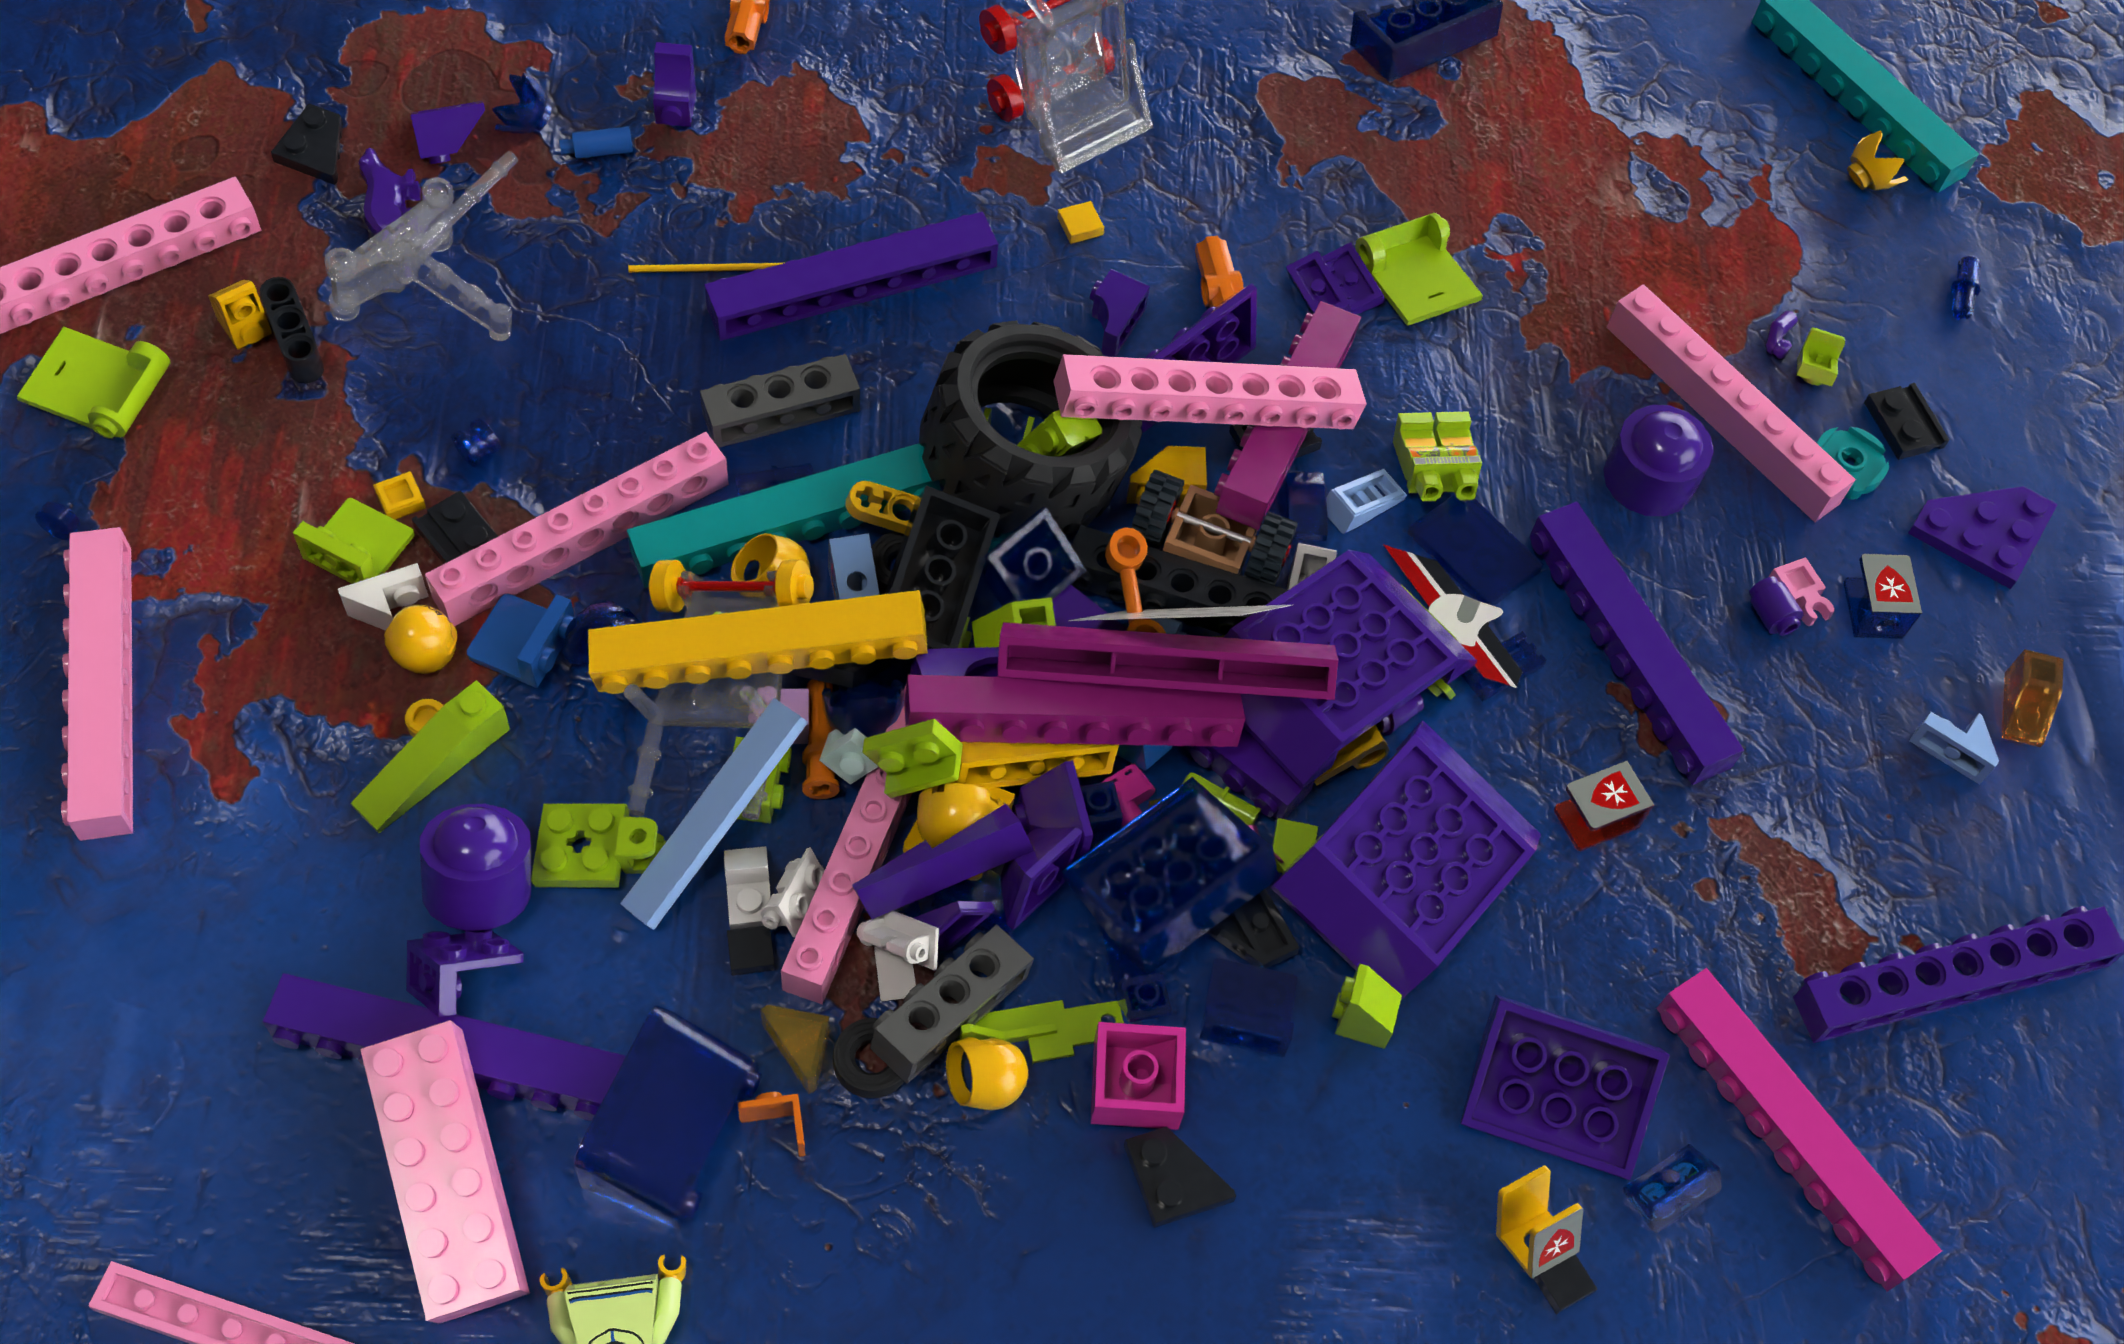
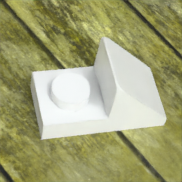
[338,563,429,631]
[724,846,771,930]

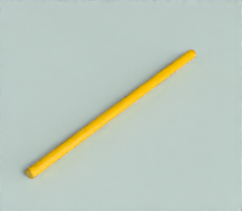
[628,263,783,273]

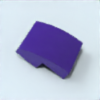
[1286,242,1385,314]

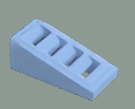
[1322,469,1407,533]

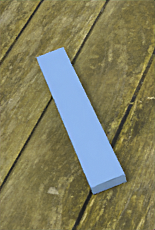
[620,698,808,930]

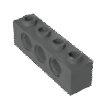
[700,354,860,448]
[870,925,1034,1084]

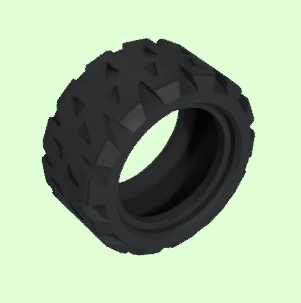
[919,321,1142,538]

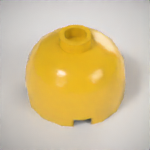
[917,783,1002,848]

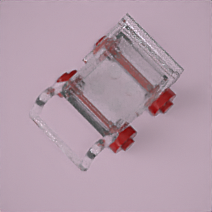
[979,0,1154,174]

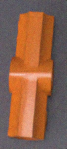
[725,0,770,54]
[1195,236,1244,307]

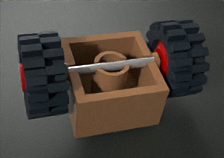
[1131,469,1298,586]

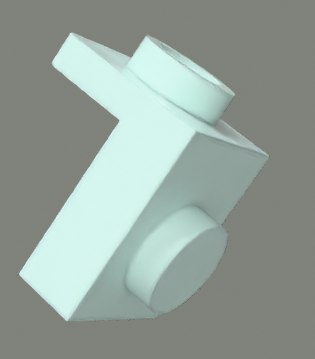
[819,728,879,784]

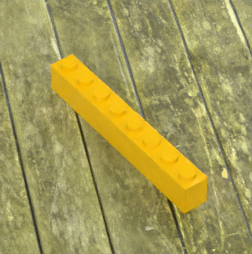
[588,590,928,694]

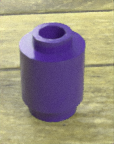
[1749,576,1804,636]

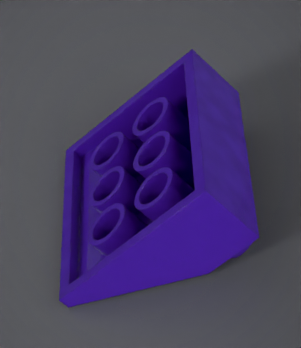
[1140,283,1257,433]
[1460,995,1670,1180]

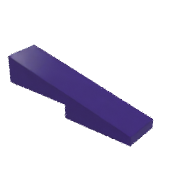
[852,803,1034,919]

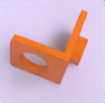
[738,1092,806,1157]

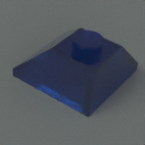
[984,507,1086,606]

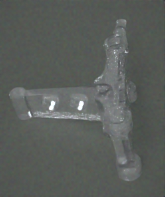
[325,151,518,341]

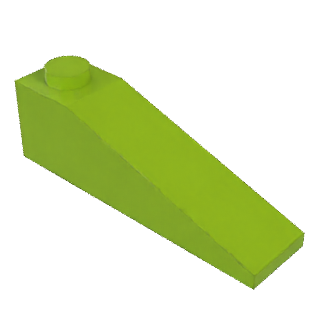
[351,680,510,833]

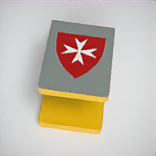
[1496,1165,1583,1279]

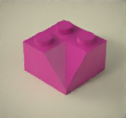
[1091,1022,1186,1130]

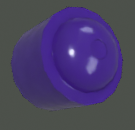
[1603,405,1714,517]
[420,804,531,931]

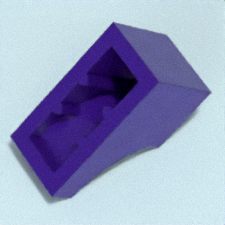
[653,42,696,127]
[1090,269,1150,357]

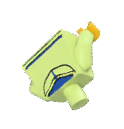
[540,1254,686,1344]

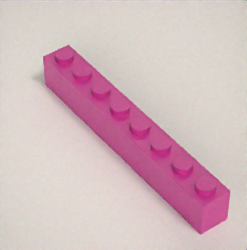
[1656,968,1942,1292]

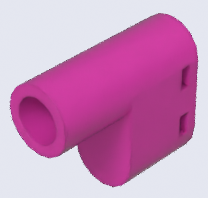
[1095,763,1156,839]

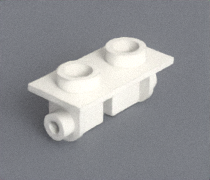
[761,847,824,937]
[857,911,939,970]

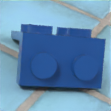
[467,594,577,688]

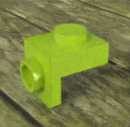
[1797,328,1845,387]

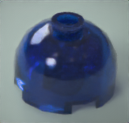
[822,677,904,737]

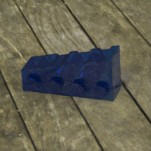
[1350,0,1503,82]

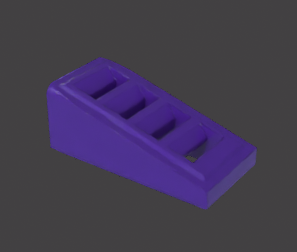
[914,901,995,951]

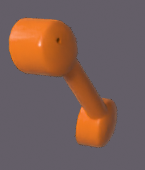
[1105,527,1166,634]

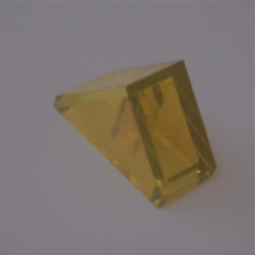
[761,1005,830,1094]

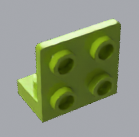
[293,498,415,584]

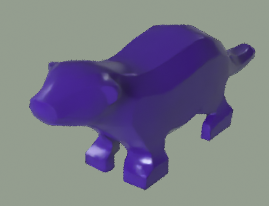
[359,148,421,269]

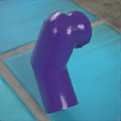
[1765,311,1798,359]

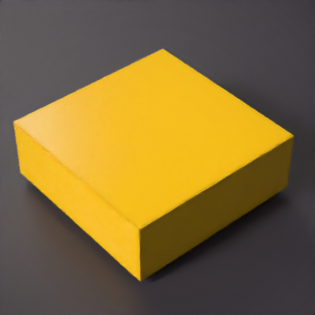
[1057,201,1104,244]
[373,471,426,520]

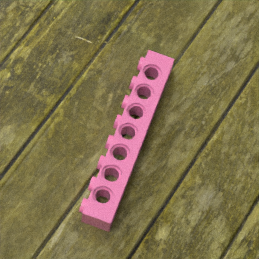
[0,176,262,334]
[1053,354,1366,429]
[425,432,729,626]
[781,686,912,1005]

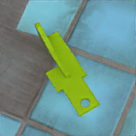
[960,1000,1124,1063]

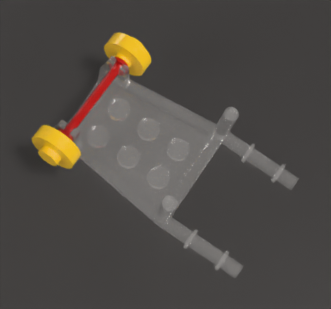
[624,560,814,820]

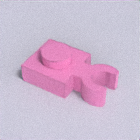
[1769,557,1834,626]

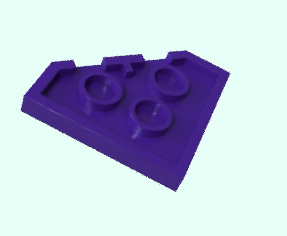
[1908,486,2058,589]

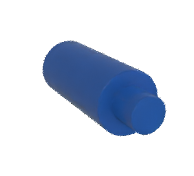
[559,126,633,159]

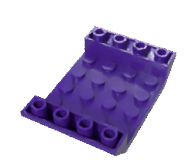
[1223,550,1477,788]
[1270,720,1541,1000]

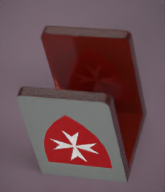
[1554,761,1654,851]

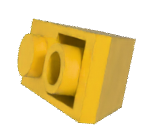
[208,280,272,350]
[1127,446,1207,507]

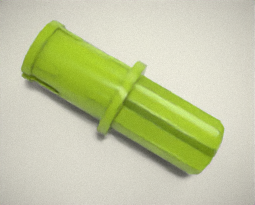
[1180,772,1261,827]

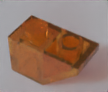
[2002,649,2064,747]

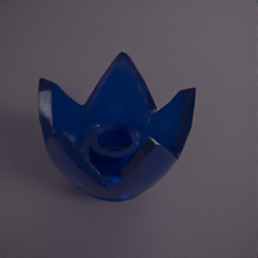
[492,73,552,134]

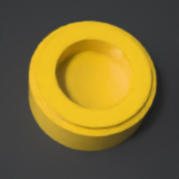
[405,699,443,737]

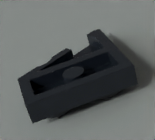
[1186,877,1300,971]

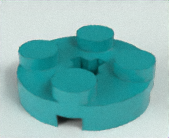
[1817,427,1889,500]

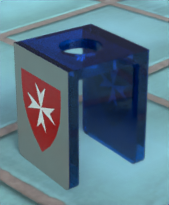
[1843,554,1922,639]

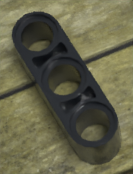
[260,277,324,384]

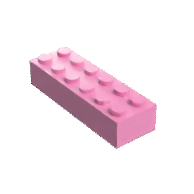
[360,1020,530,1324]

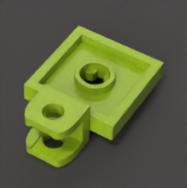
[531,804,666,888]

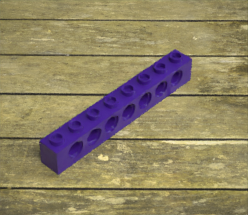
[1793,906,2124,1043]

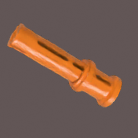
[802,679,839,799]

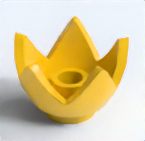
[1847,130,1908,190]

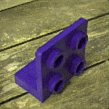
[406,929,524,1017]

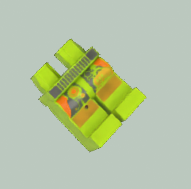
[1393,411,1482,501]

